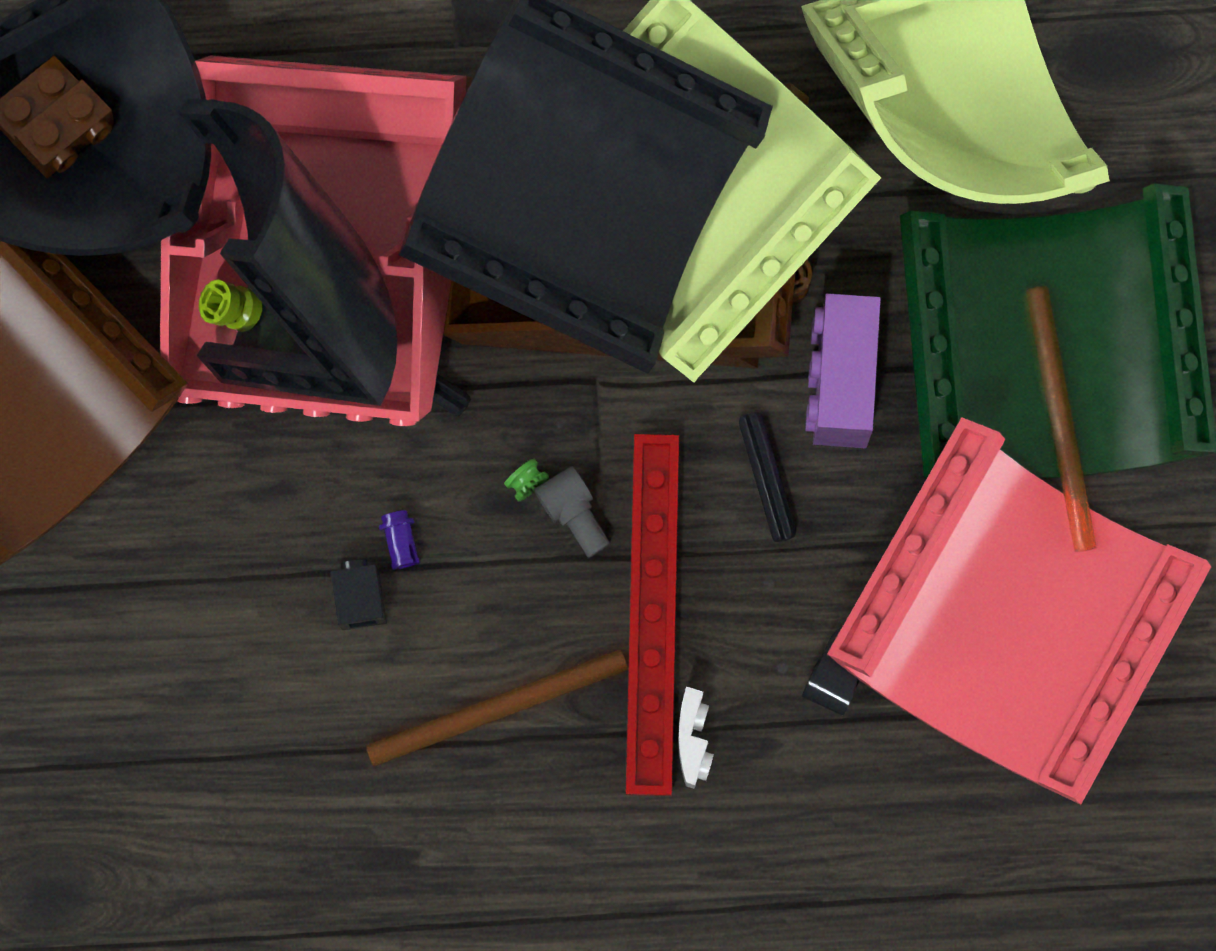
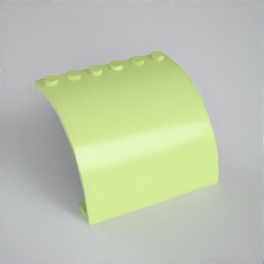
[623,0,881,382]

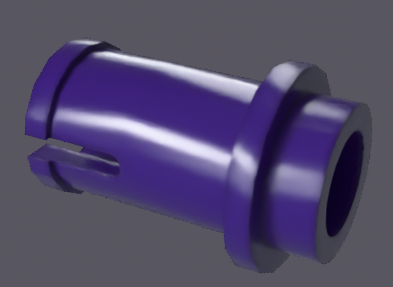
[379,510,420,570]

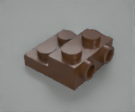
[0,56,114,178]

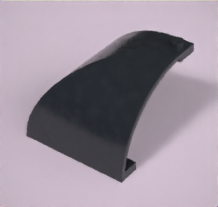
[0,0,211,256]
[178,99,397,406]

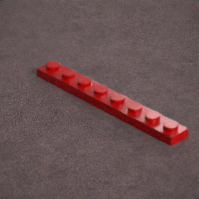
[626,434,679,796]

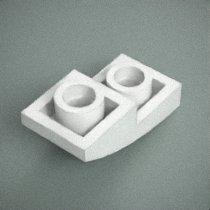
[678,687,714,789]

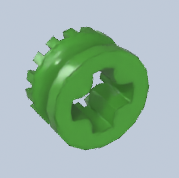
[504,459,549,502]

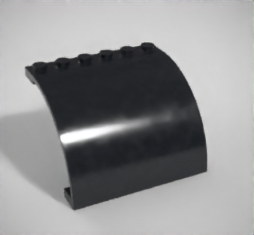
[399,0,773,374]

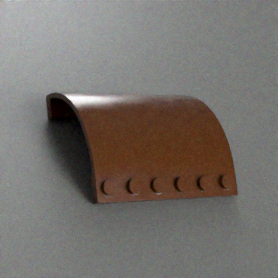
[0,241,188,565]

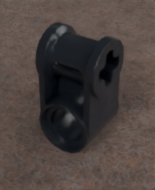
[802,626,859,716]

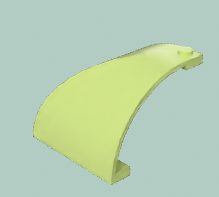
[801,0,1110,204]

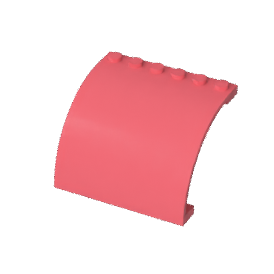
[827,417,1211,805]

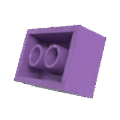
[805,293,880,448]

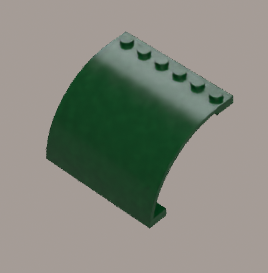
[900,183,1216,479]

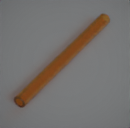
[1026,286,1097,552]
[366,649,628,767]

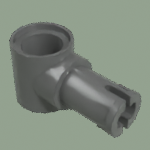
[533,465,610,558]

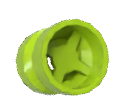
[199,279,262,332]

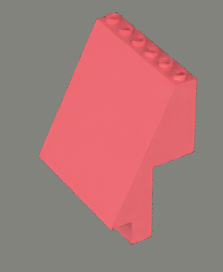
[160,56,466,426]

